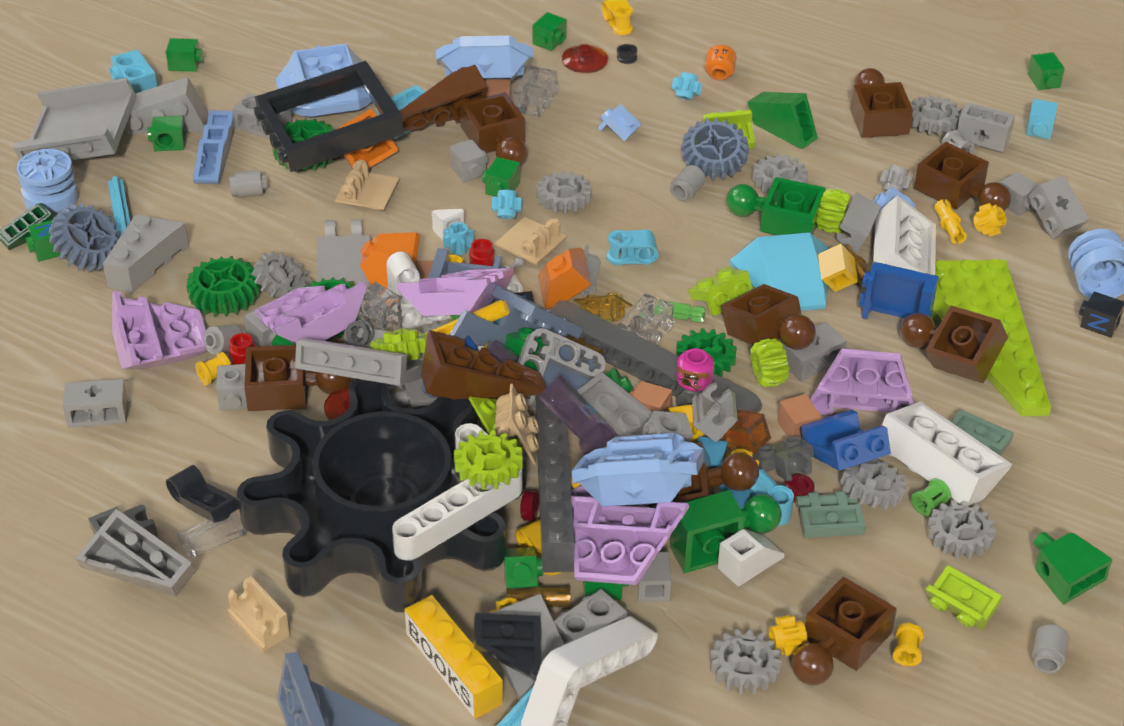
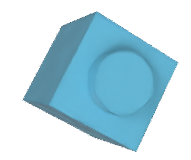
[1026,99,1058,139]

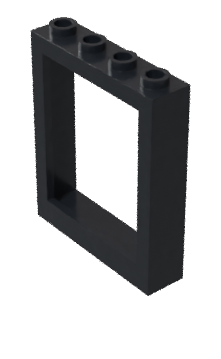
[253,61,404,172]

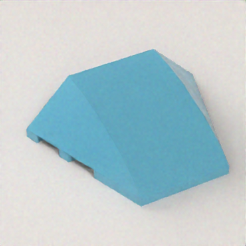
[730,233,830,311]

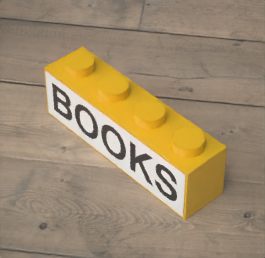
[404,595,503,719]

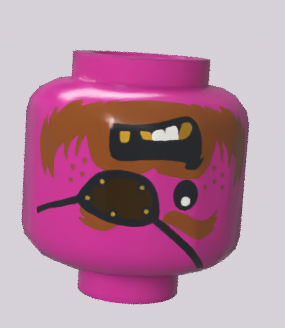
[676,348,714,392]

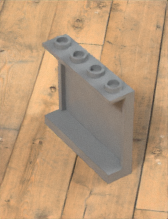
[13,78,137,160]
[295,328,424,386]

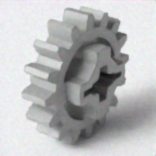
[911,95,961,135]
[752,154,808,193]
[536,170,592,214]
[252,251,311,298]
[840,459,907,509]
[927,500,996,559]
[710,629,781,694]

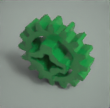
[676,328,737,377]

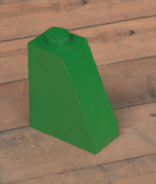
[747,92,818,149]

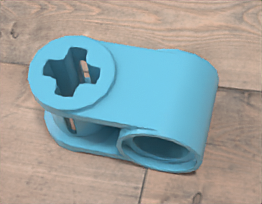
[606,229,659,265]

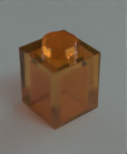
[723,410,771,454]

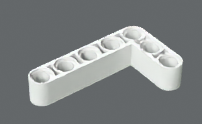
[387,252,523,329]
[393,424,522,560]
[521,616,658,726]

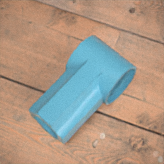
[750,469,794,526]

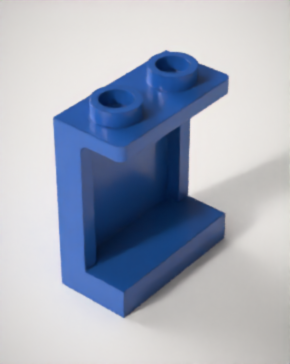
[859,261,939,319]
[801,410,891,471]

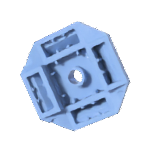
[436,36,533,83]
[276,44,372,117]
[571,432,705,506]

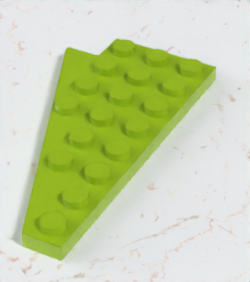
[932,259,1051,416]

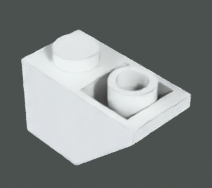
[718,529,785,587]

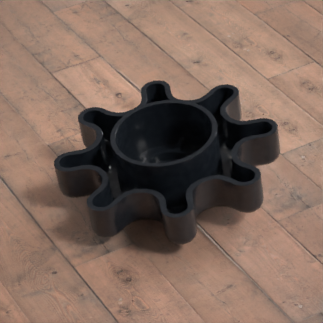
[237,378,526,612]

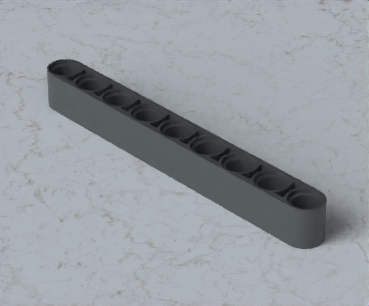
[549,300,762,428]

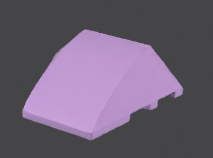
[396,268,514,316]
[254,282,367,344]
[112,290,207,369]
[810,349,915,415]
[571,496,689,585]

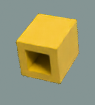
[818,244,858,292]

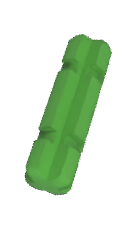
[652,299,705,323]

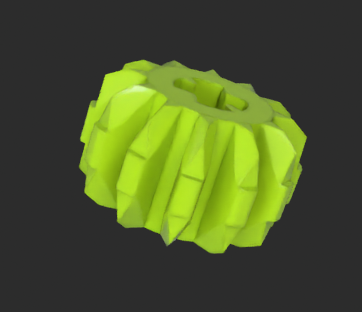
[817,189,850,233]
[750,339,790,387]

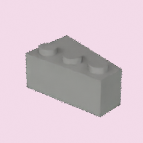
[125,77,209,134]
[103,214,189,293]
[75,509,195,596]

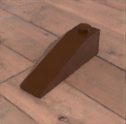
[399,65,487,131]
[421,330,547,399]

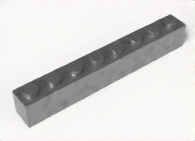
[536,393,574,573]

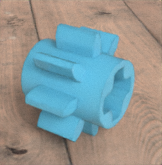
[671,72,703,101]
[491,190,522,219]
[443,222,474,255]

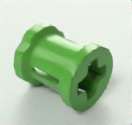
[911,478,951,516]

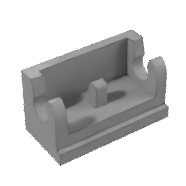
[836,192,881,253]
[692,382,738,442]

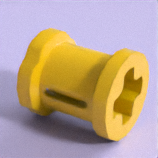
[195,352,231,386]
[893,623,924,667]

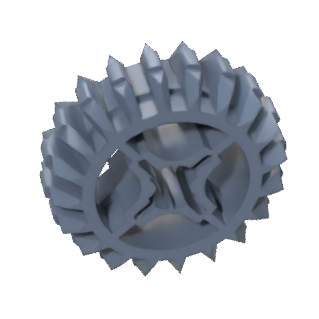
[681,117,749,181]
[49,203,121,272]

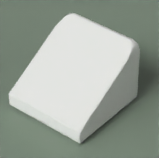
[432,209,464,240]

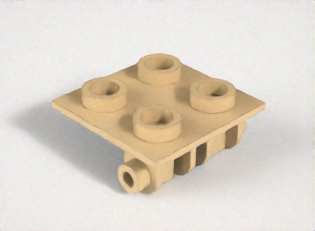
[335,160,399,210]
[494,217,567,265]
[495,384,540,465]

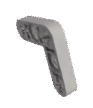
[517,328,606,406]

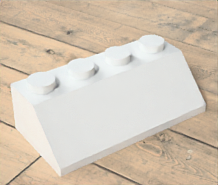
[873,195,936,275]
[882,401,1012,507]

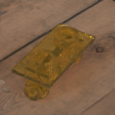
[574,292,633,322]

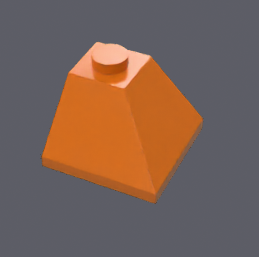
[335,108,399,169]
[360,232,420,300]
[538,247,591,309]

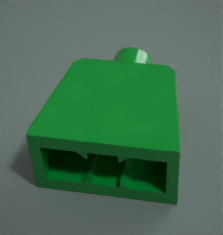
[1033,532,1113,605]

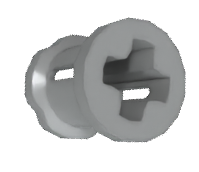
[942,130,975,154]

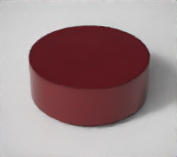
[785,474,815,503]
[520,491,539,522]

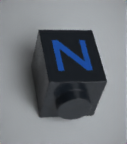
[1079,291,1124,338]

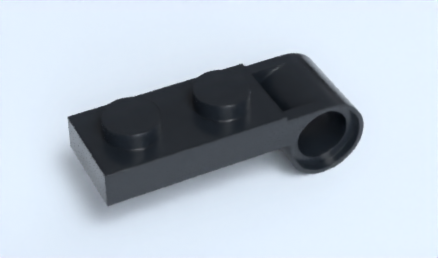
[165,465,239,523]

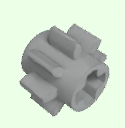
[880,165,912,193]

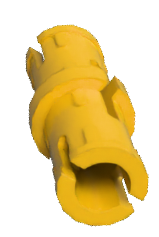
[934,200,967,244]

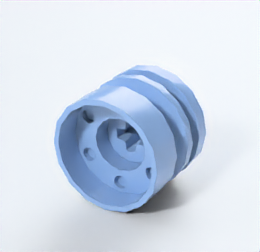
[16,149,78,216]
[1068,229,1124,299]

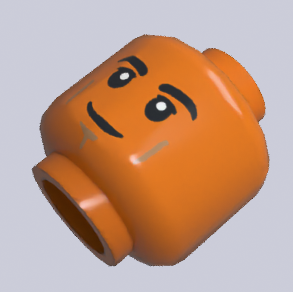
[705,44,737,80]

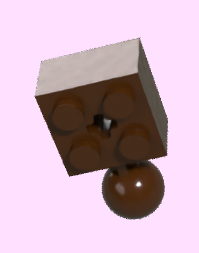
[850,68,913,138]
[460,92,528,166]
[914,142,1011,211]
[721,284,816,350]
[901,305,1008,383]
[244,345,351,411]
[649,442,759,508]
[792,576,897,686]

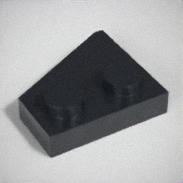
[474,613,541,680]

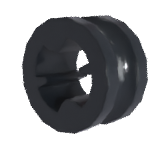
[617,44,637,64]

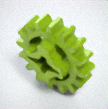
[370,328,428,361]
[454,430,523,490]

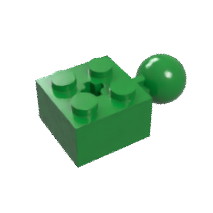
[726,177,826,235]
[670,490,782,574]

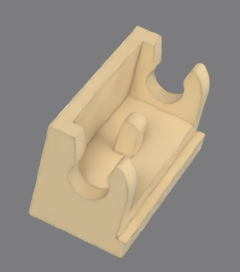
[227,576,290,652]

